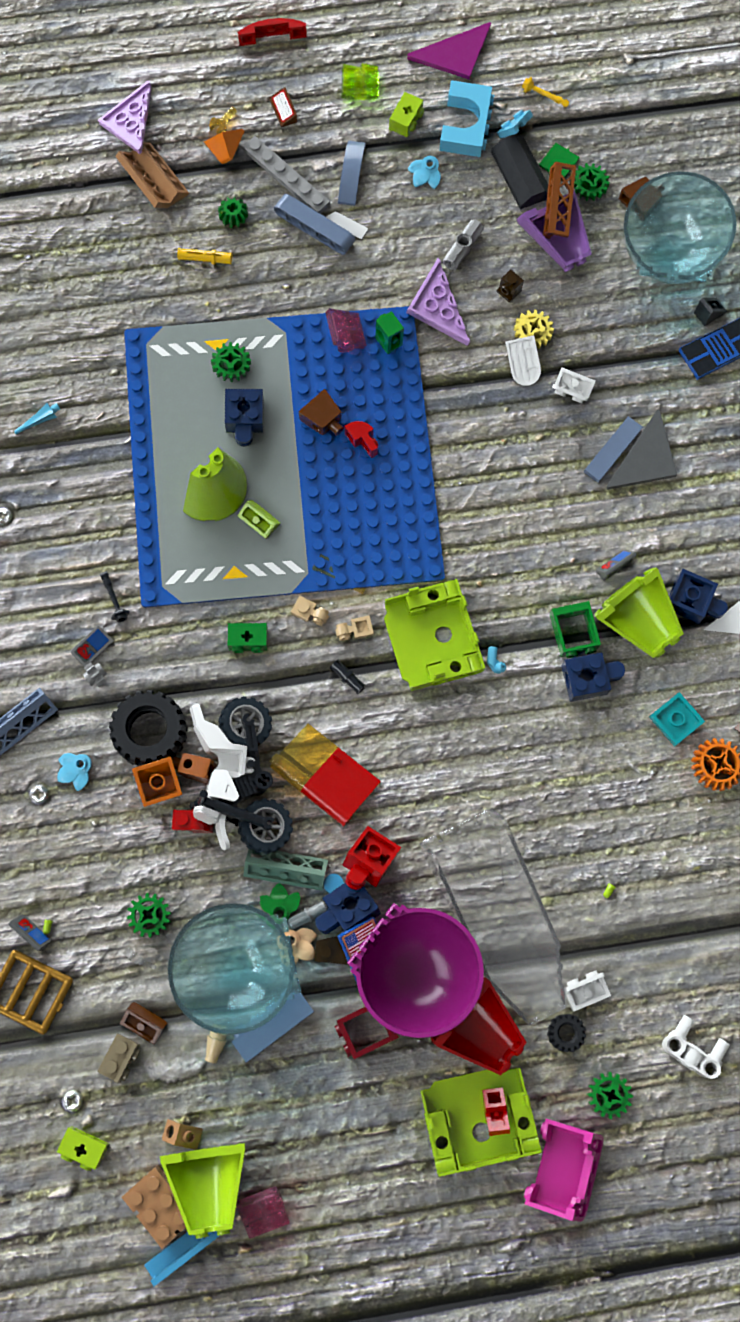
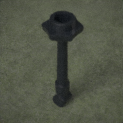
[100,571,130,623]

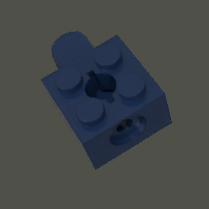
[225,389,264,447]
[669,569,728,624]
[561,652,625,702]
[315,882,381,934]

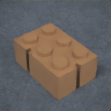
[121,1165,186,1249]

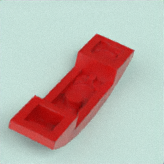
[238,18,307,46]

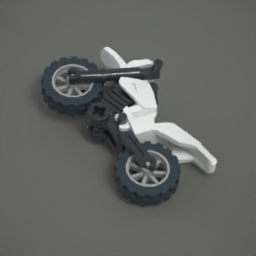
[190,696,293,854]

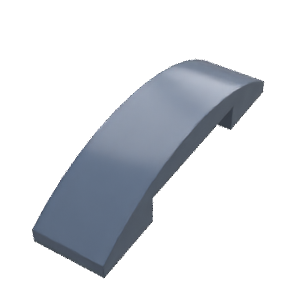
[338,141,365,206]

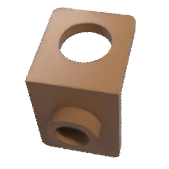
[162,1119,203,1150]

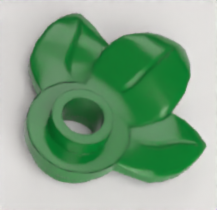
[260,883,300,924]

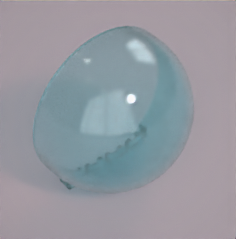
[623,171,737,284]
[167,903,301,1034]

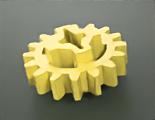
[514,310,554,349]

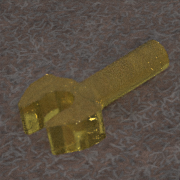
[209,106,237,134]

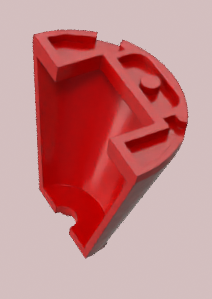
[431,977,527,1076]

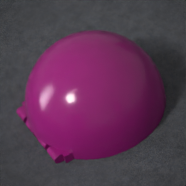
[347,903,484,1038]

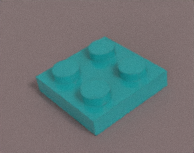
[649,692,705,747]

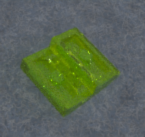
[341,63,378,100]

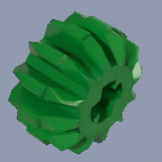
[218,196,248,229]

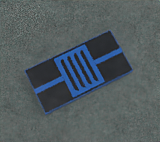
[678,318,740,380]

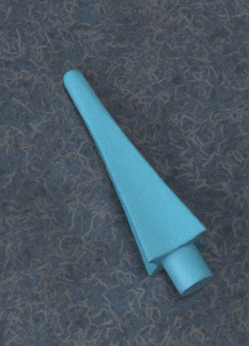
[14,403,60,434]

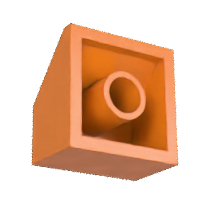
[132,756,182,807]

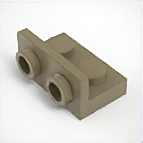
[97,1033,141,1084]

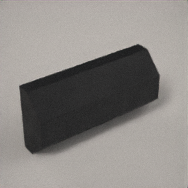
[491,134,548,210]

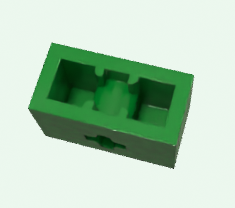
[227,623,268,653]

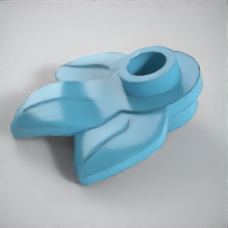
[408,156,441,189]
[57,753,92,791]

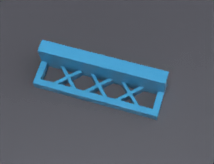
[144,1231,220,1287]

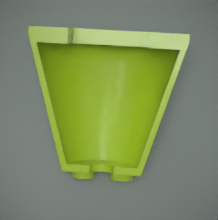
[183,447,247,521]
[595,567,684,658]
[160,1143,246,1239]

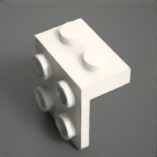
[552,367,596,404]

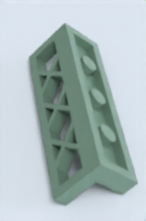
[243,849,328,891]

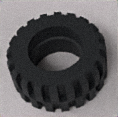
[109,690,188,766]

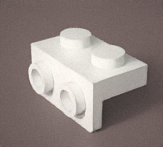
[563,970,611,1012]

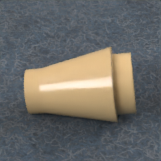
[205,1030,227,1063]

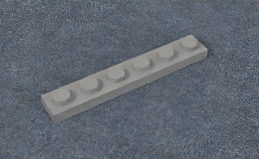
[243,136,330,214]

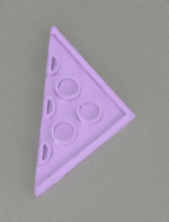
[98,81,152,154]
[406,258,470,346]

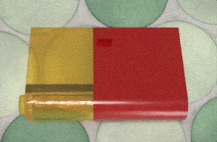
[269,724,381,827]

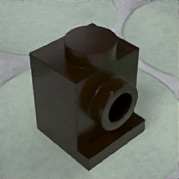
[496,269,524,303]

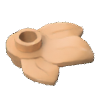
[280,928,317,966]

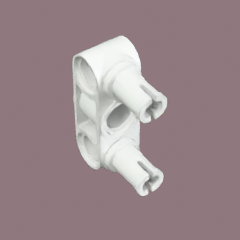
[662,1015,730,1079]

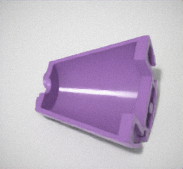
[517,191,592,273]

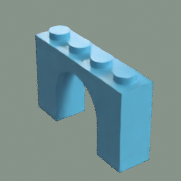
[439,80,494,157]

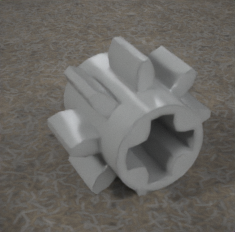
[83,662,107,687]

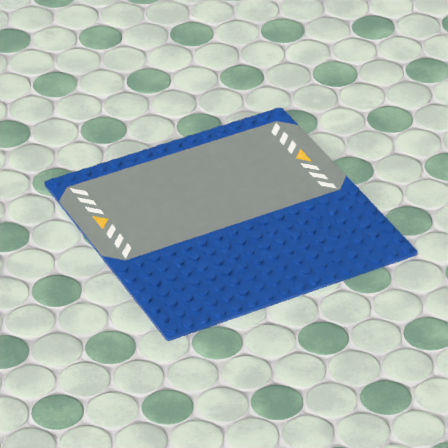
[124,306,445,608]

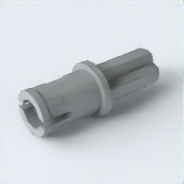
[288,901,327,930]

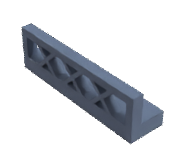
[0,687,58,756]

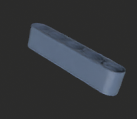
[274,194,356,255]

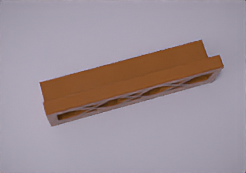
[543,162,576,239]

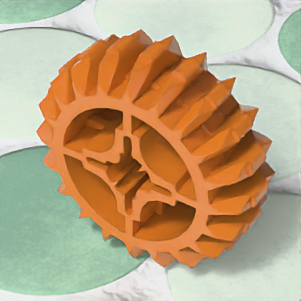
[691,738,740,791]

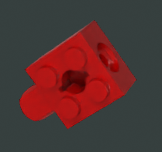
[342,826,401,890]

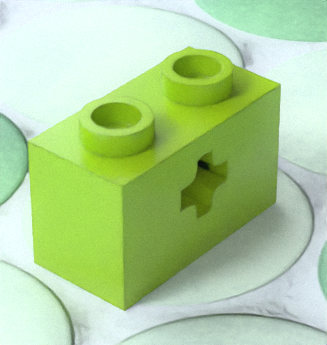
[389,92,425,138]
[57,1126,110,1171]

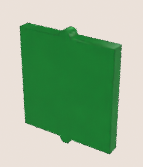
[539,143,580,178]

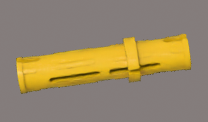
[177,248,233,265]

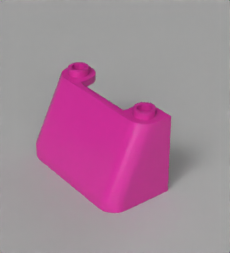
[524,1119,604,1222]

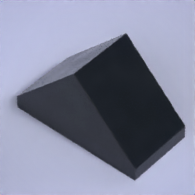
[694,298,727,326]

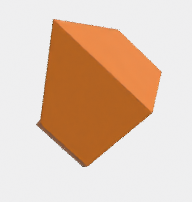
[204,129,244,164]

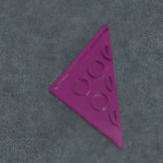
[407,22,491,80]

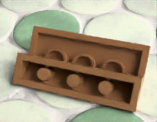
[115,142,189,208]

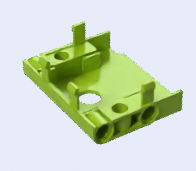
[384,579,486,691]
[420,1068,542,1177]

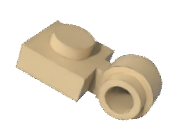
[291,596,329,626]
[335,615,374,641]

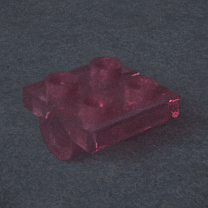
[325,308,367,352]
[236,1186,290,1239]

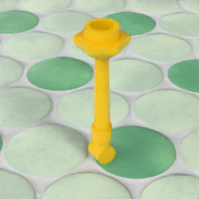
[522,77,569,107]

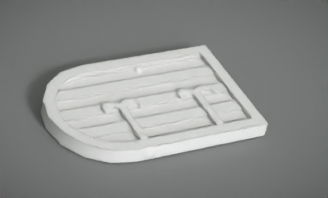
[505,335,541,386]

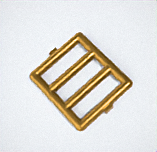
[0,950,73,1035]

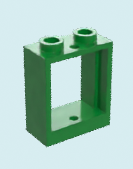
[549,601,601,658]

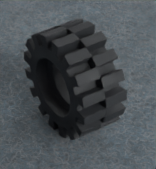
[547,1014,587,1052]

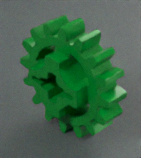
[574,163,610,201]
[211,342,251,382]
[126,893,172,938]
[586,1072,633,1119]

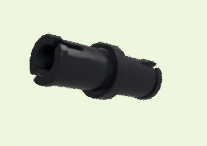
[330,659,366,694]

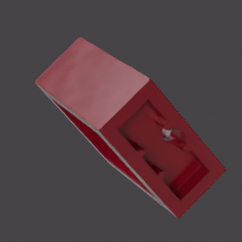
[334,1007,399,1059]

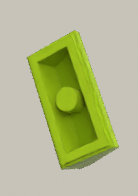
[237,500,280,539]

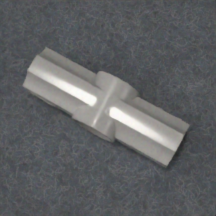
[443,219,484,270]

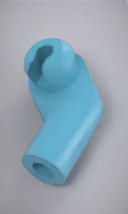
[487,646,506,674]

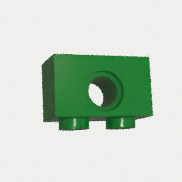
[375,311,404,354]

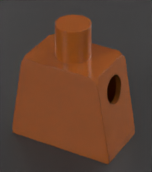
[172,753,218,784]

